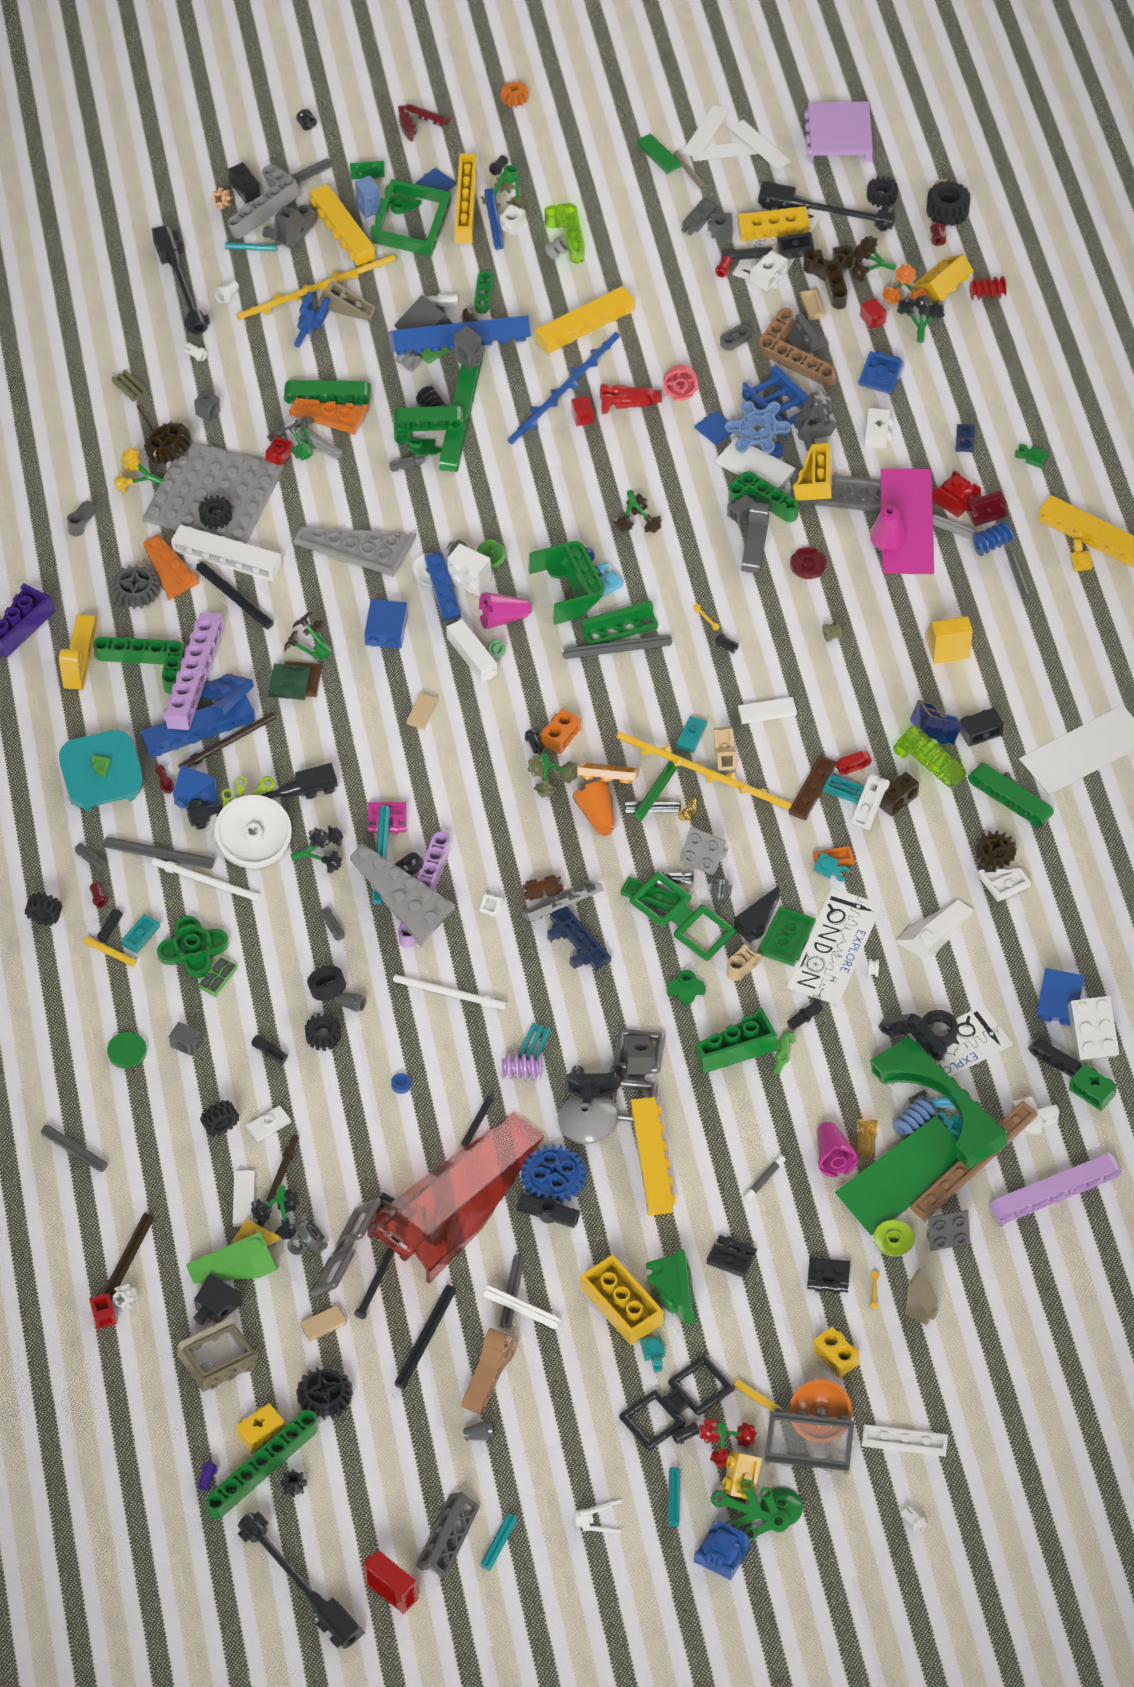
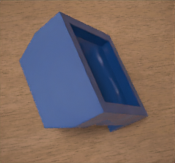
[693,1520,751,1580]

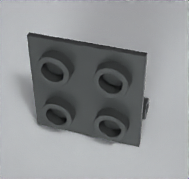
[926,1210,970,1251]

